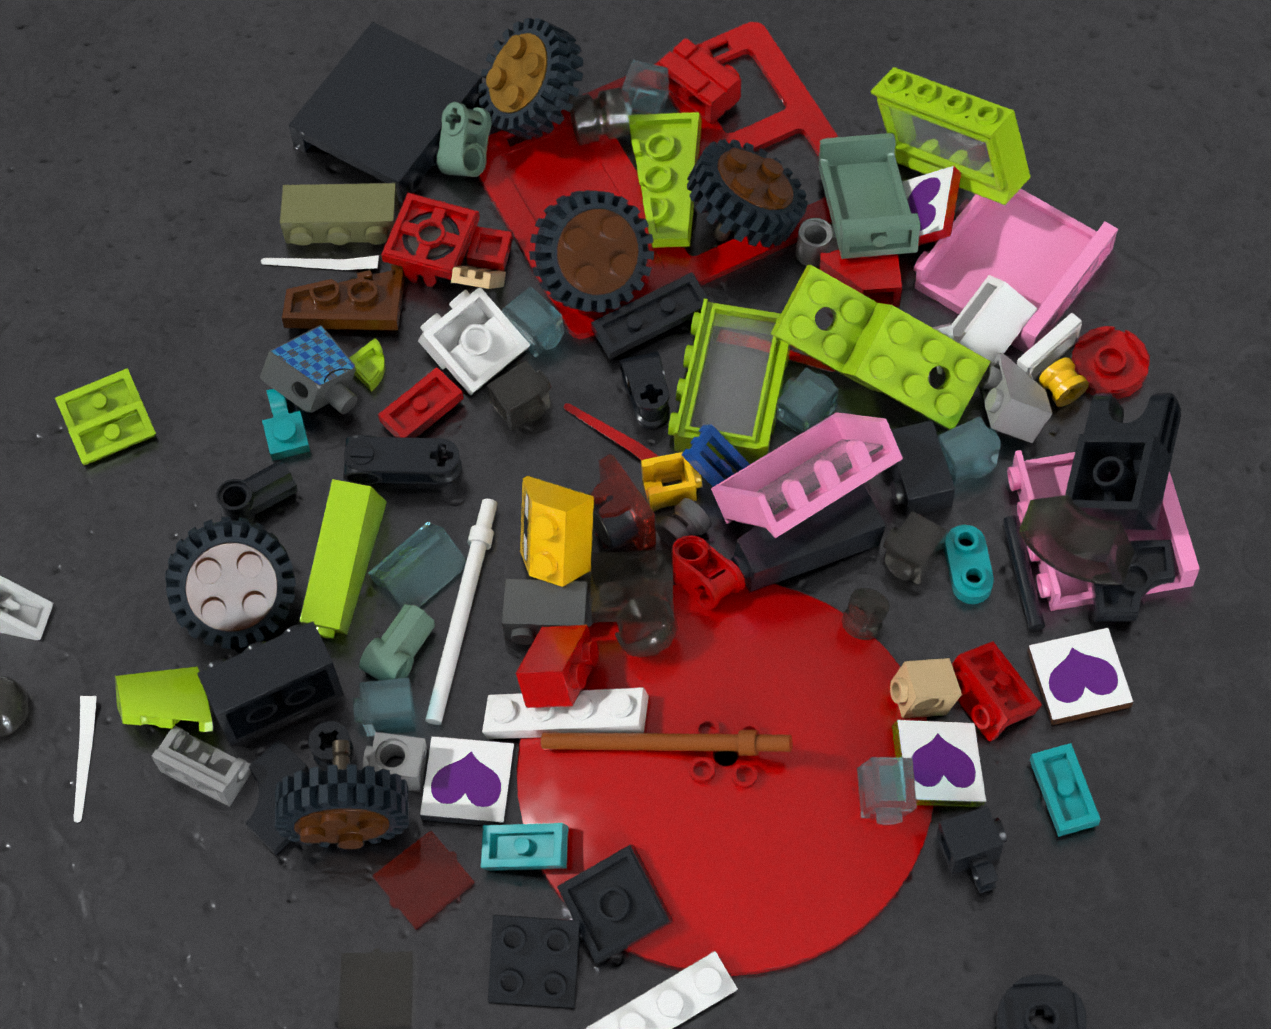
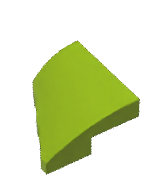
[115,666,213,732]

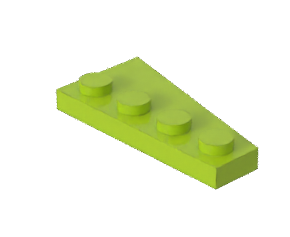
[627,112,702,248]

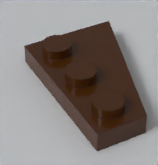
[282,265,405,330]

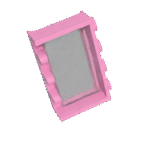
[711,412,903,538]

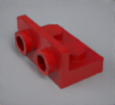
[952,641,1042,741]

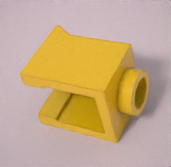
[641,452,703,513]

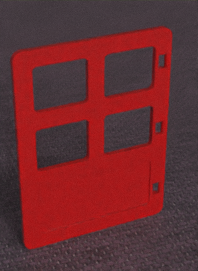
[477,22,838,339]

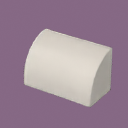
[952,275,1038,365]

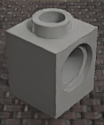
[363,732,429,792]

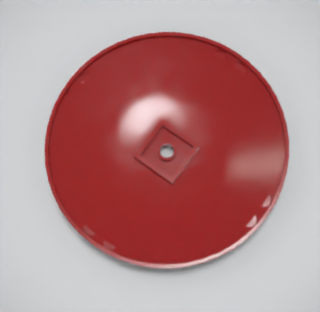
[517,584,934,976]

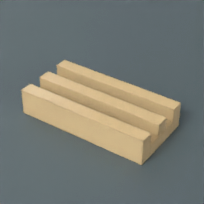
[451,266,506,289]

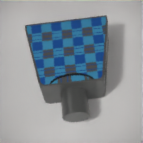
[260,325,358,415]

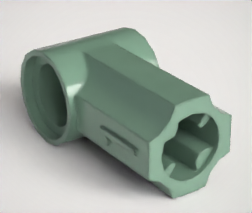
[359,604,435,689]

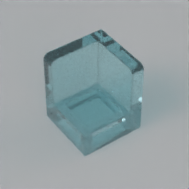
[622,60,669,116]

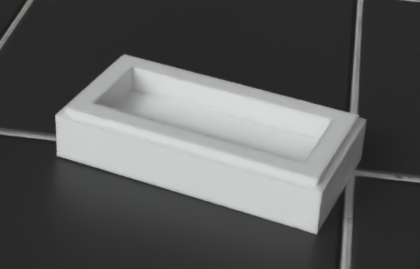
[1017,313,1082,380]

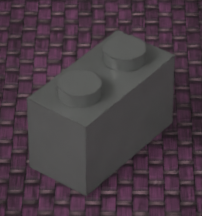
[502,579,589,645]

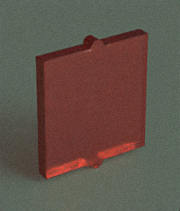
[373,830,475,930]

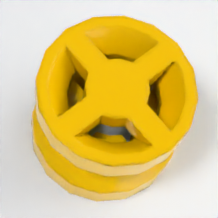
[1038,358,1089,407]

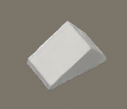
[0,576,54,640]

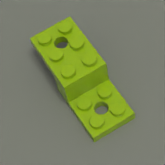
[771,265,991,431]

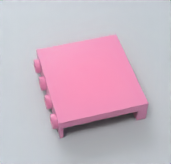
[914,189,1118,353]
[1007,450,1200,611]

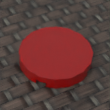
[1071,326,1150,399]

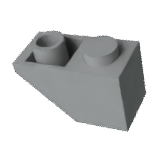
[979,353,1052,443]

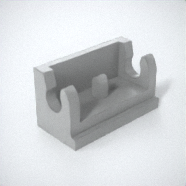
[151,726,251,807]

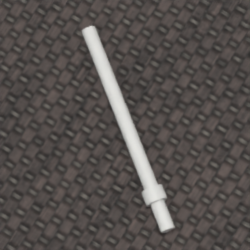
[425,499,498,725]

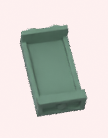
[819,133,920,259]

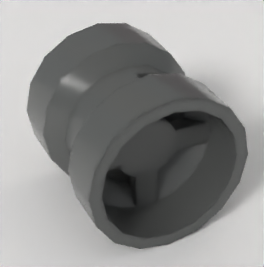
[655,498,712,549]

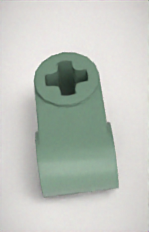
[437,102,491,177]

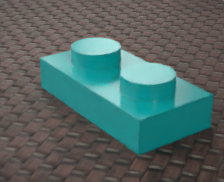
[1030,743,1101,837]
[481,823,568,871]

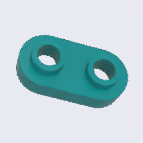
[944,525,994,604]

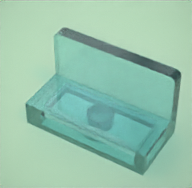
[368,522,467,608]

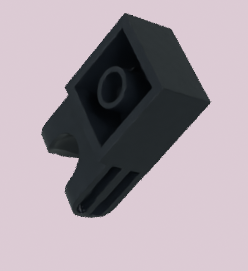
[1062,393,1181,530]

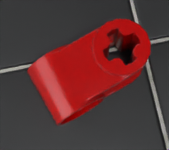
[672,535,745,610]

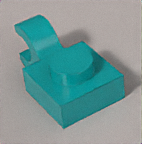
[262,389,310,461]

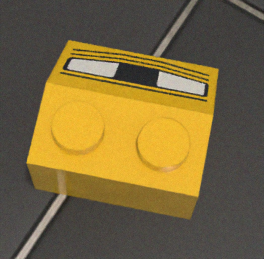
[520,476,594,587]

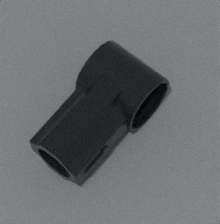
[216,461,298,524]

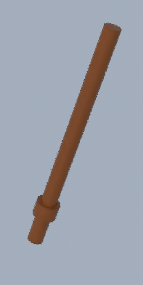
[541,730,793,756]

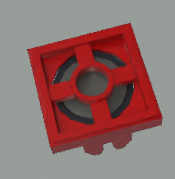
[381,193,480,287]

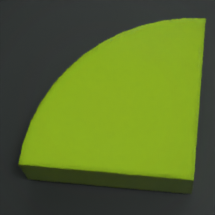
[349,338,386,392]

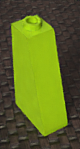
[300,479,387,639]

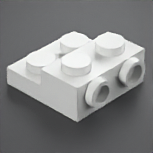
[418,287,530,396]

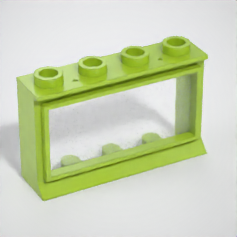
[871,67,1031,205]
[668,298,790,464]

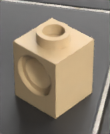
[890,658,962,718]

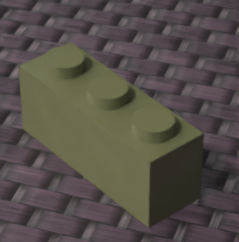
[280,183,400,246]

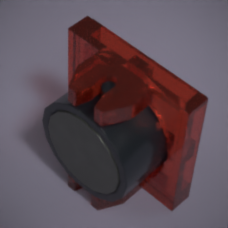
[588,454,657,557]

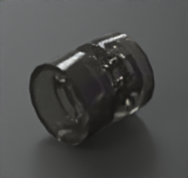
[568,87,630,146]

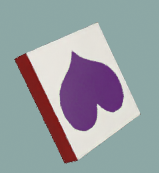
[902,166,961,246]

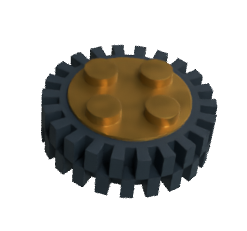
[479,18,584,140]

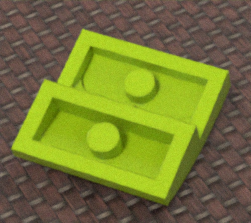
[55,368,157,466]

